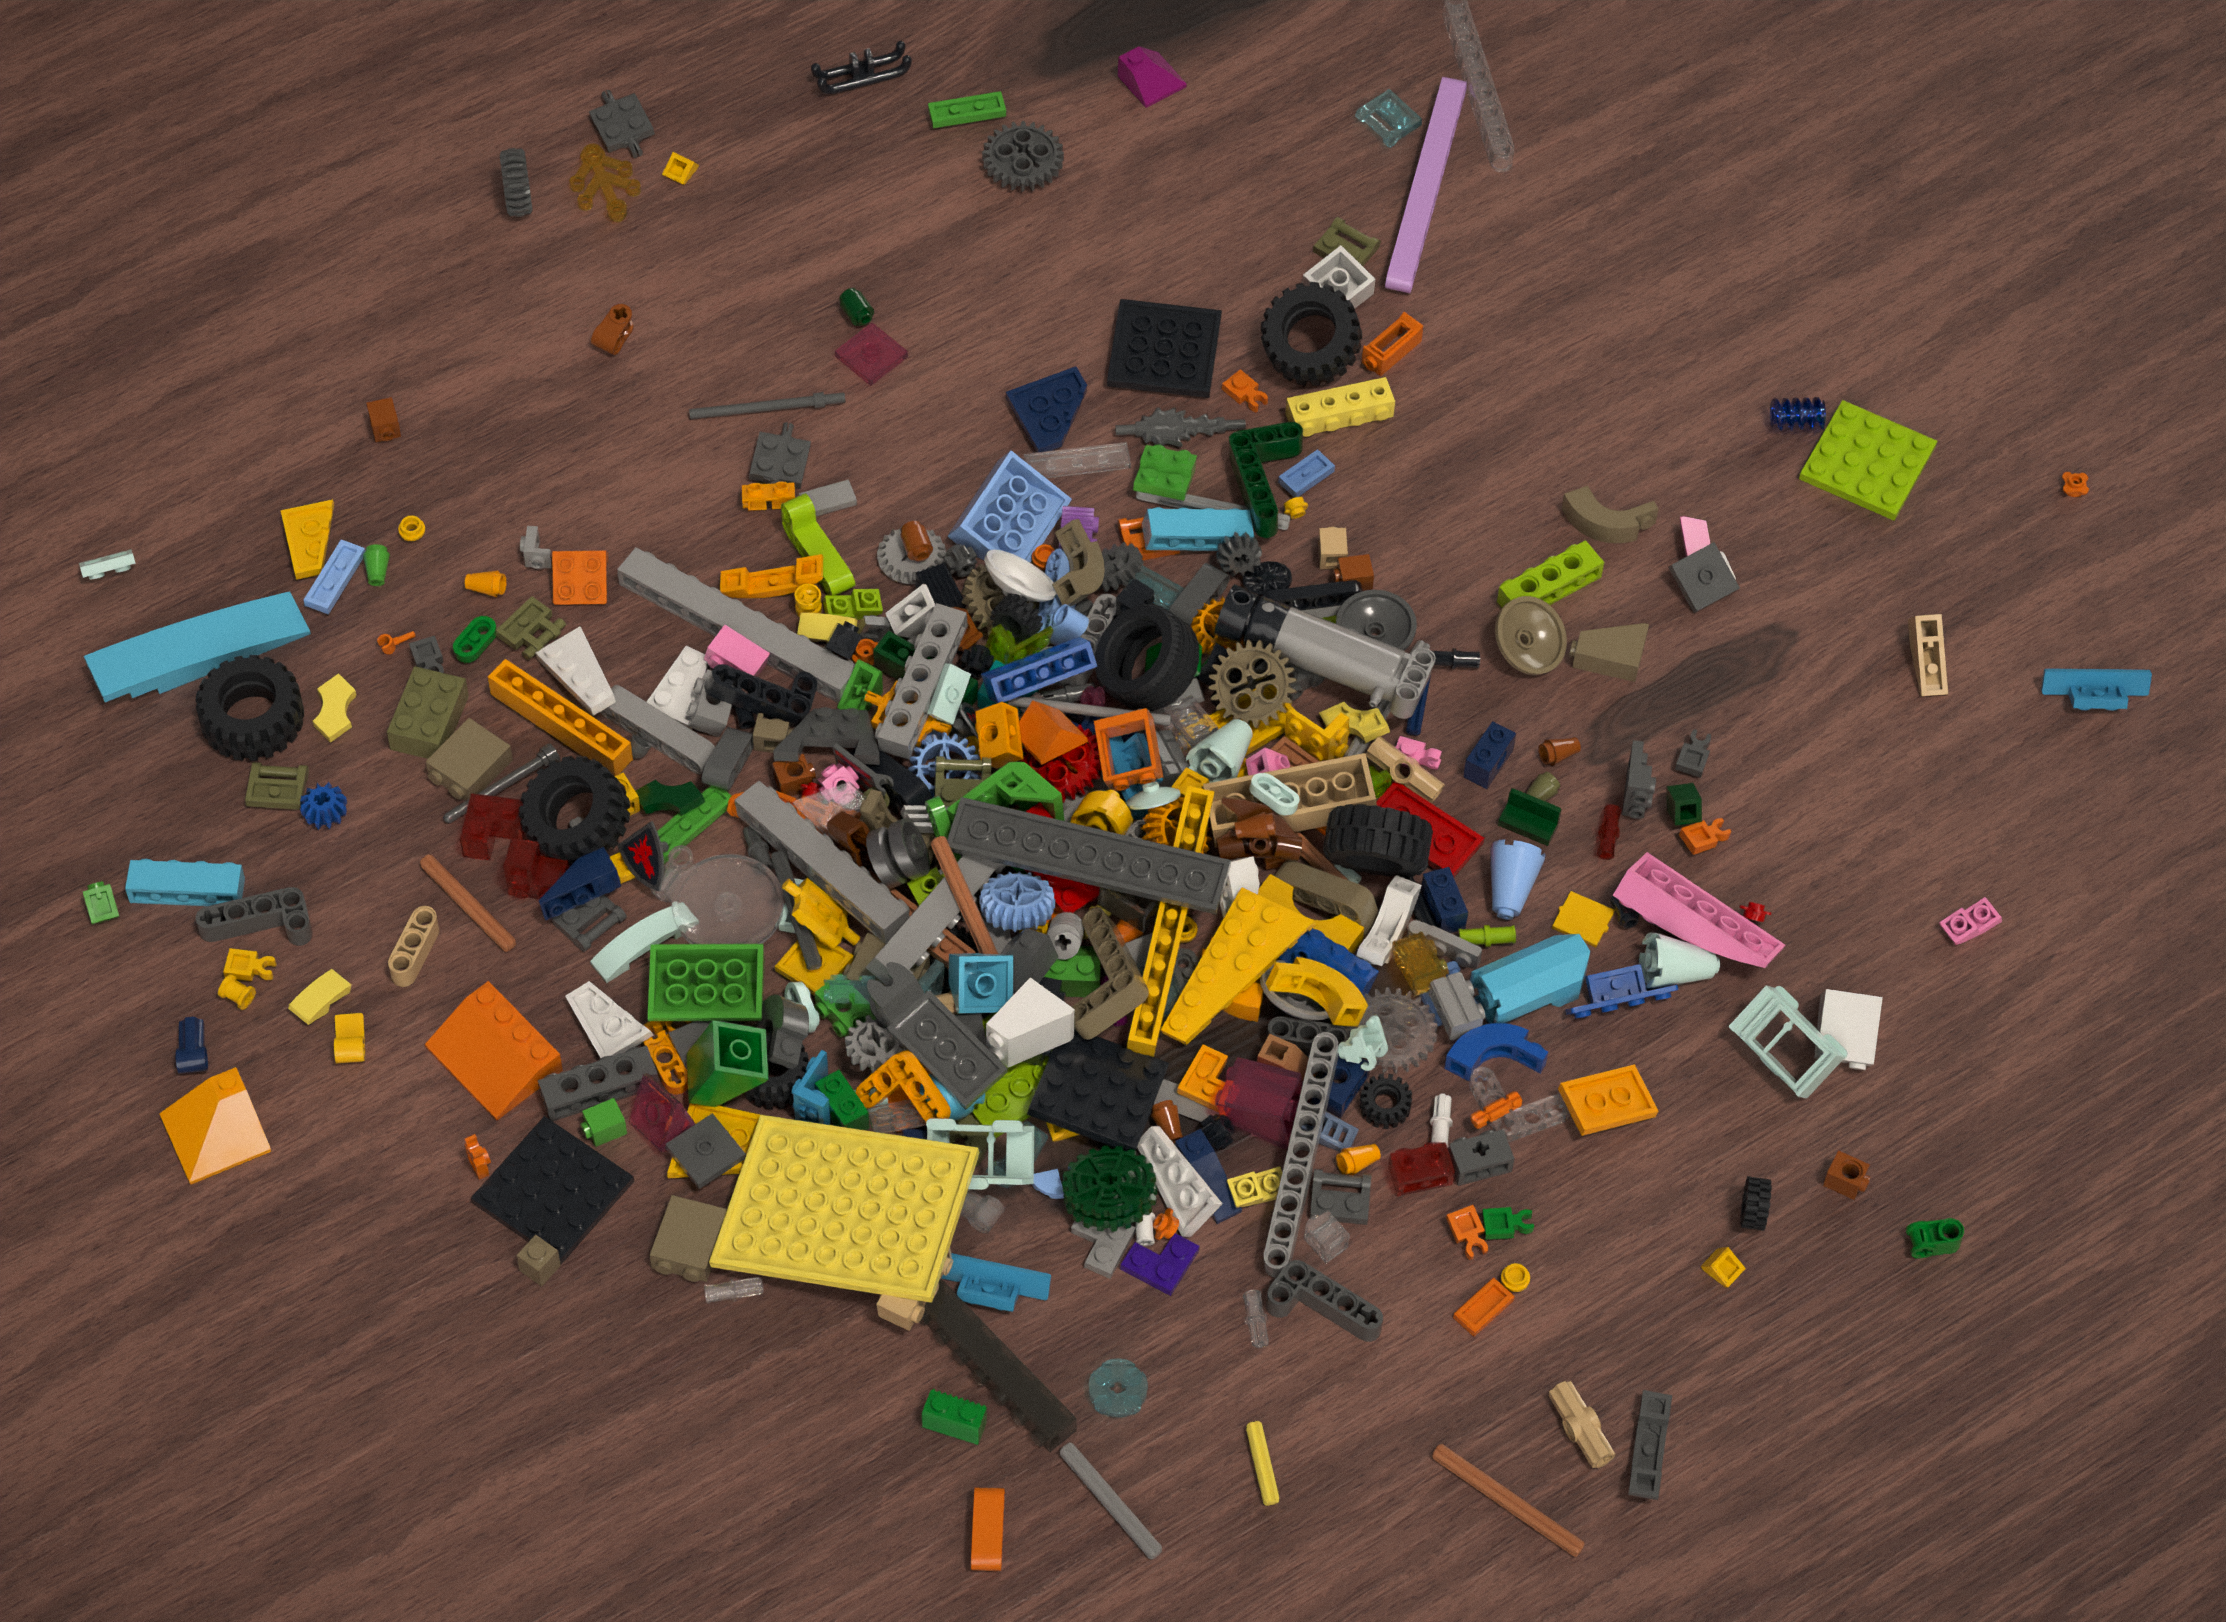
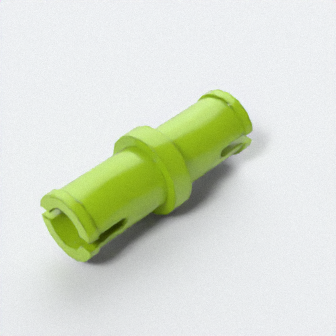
[1459,925,1516,947]

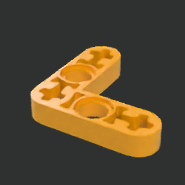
[642,1021,691,1095]
[856,1050,951,1122]

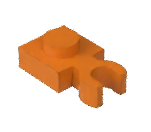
[1222,369,1268,413]
[1679,818,1732,855]
[464,1134,491,1180]
[1446,1205,1488,1260]

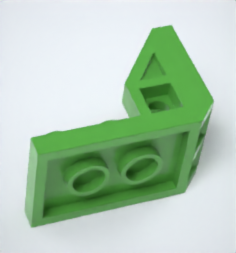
[947,762,1065,827]

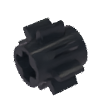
[961,645,994,678]
[1201,1114,1235,1150]

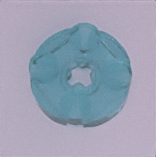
[1089,1358,1148,1417]

